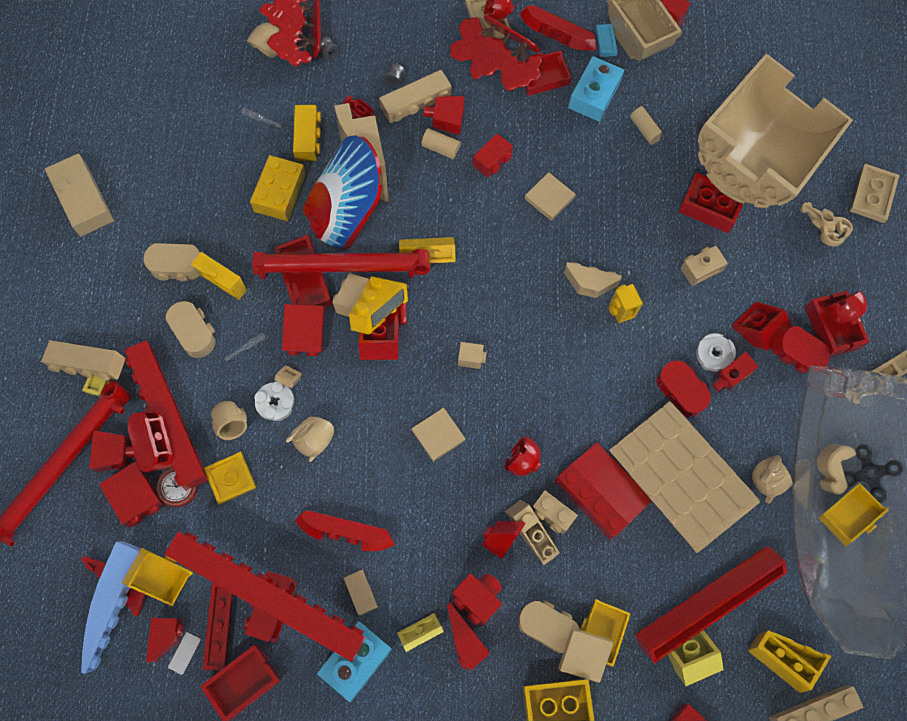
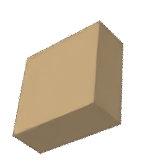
[275,365,302,388]

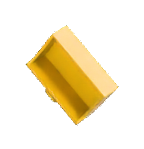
[190,252,247,300]
[819,483,889,547]
[122,548,193,606]
[580,599,631,667]

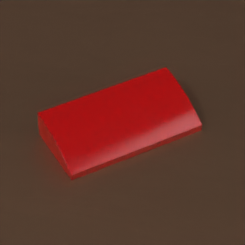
[274,235,333,307]

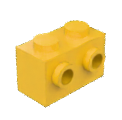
[609,284,643,324]

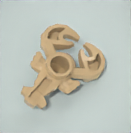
[800,202,853,246]

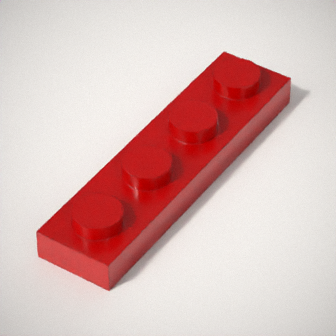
[202,583,233,670]

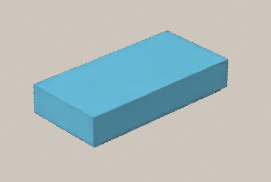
[595,24,618,57]

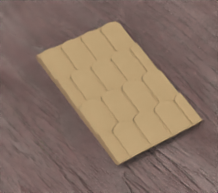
[609,401,760,553]

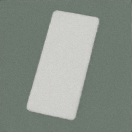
[168,632,201,675]

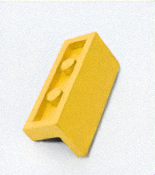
[399,237,456,263]

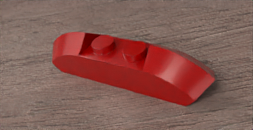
[520,5,597,51]
[295,510,395,551]

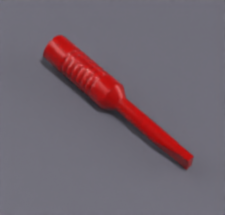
[399,281,407,325]

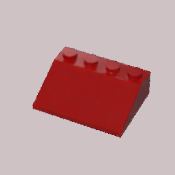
[555,442,651,540]

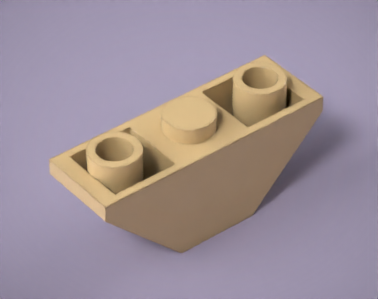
[564,262,622,298]

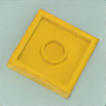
[204,452,256,505]

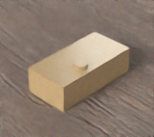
[45,153,114,237]

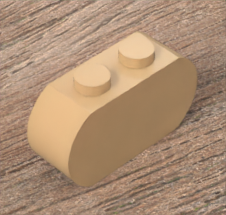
[144,243,200,281]
[166,301,216,358]
[518,600,580,653]

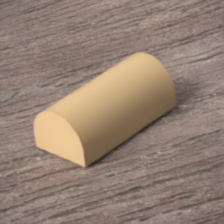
[630,106,662,145]
[422,128,461,159]

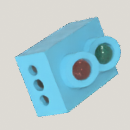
[568,56,624,122]
[317,621,392,702]

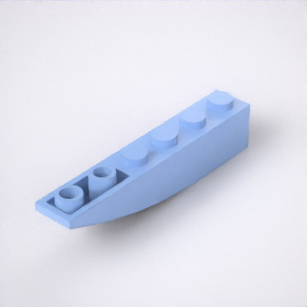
[81,541,141,674]

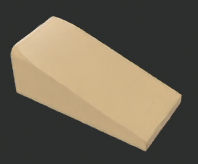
[344,569,378,617]

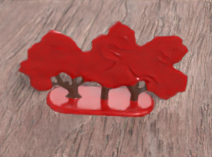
[259,0,320,67]
[450,15,542,91]

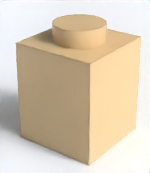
[458,342,487,369]

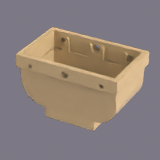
[607,0,682,61]

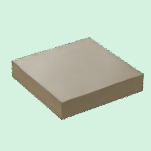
[525,172,576,221]
[411,408,466,462]
[558,628,613,683]

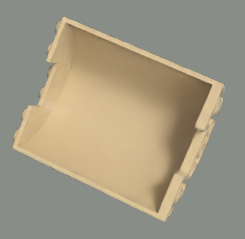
[698,53,853,208]

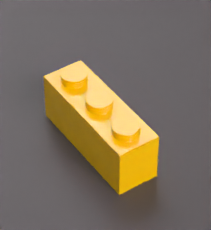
[293,105,321,161]

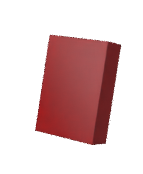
[519,51,571,96]

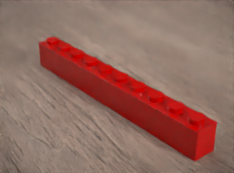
[164,531,366,662]

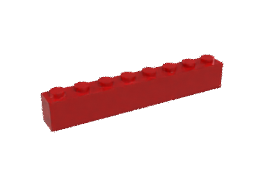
[125,340,209,491]
[635,546,787,664]

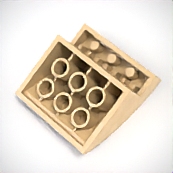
[334,103,389,202]

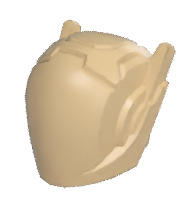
[247,22,280,58]
[210,401,247,440]
[286,417,334,462]
[752,455,793,503]

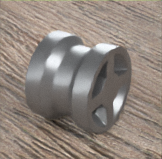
[319,37,339,60]
[385,63,406,86]

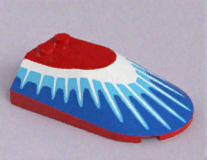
[303,135,382,250]

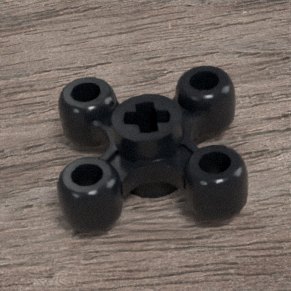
[844,444,903,503]

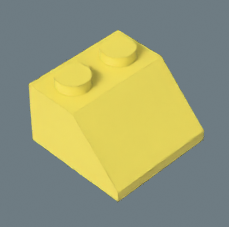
[668,630,724,686]

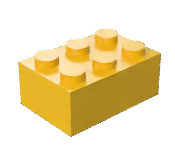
[250,155,306,221]
[522,679,594,721]

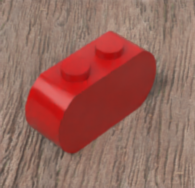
[771,326,830,374]
[657,361,711,417]
[127,411,172,472]

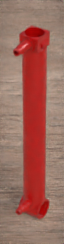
[252,249,430,279]
[0,381,130,547]

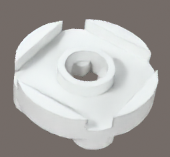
[696,333,736,372]
[255,381,295,421]

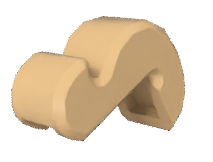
[817,444,856,495]

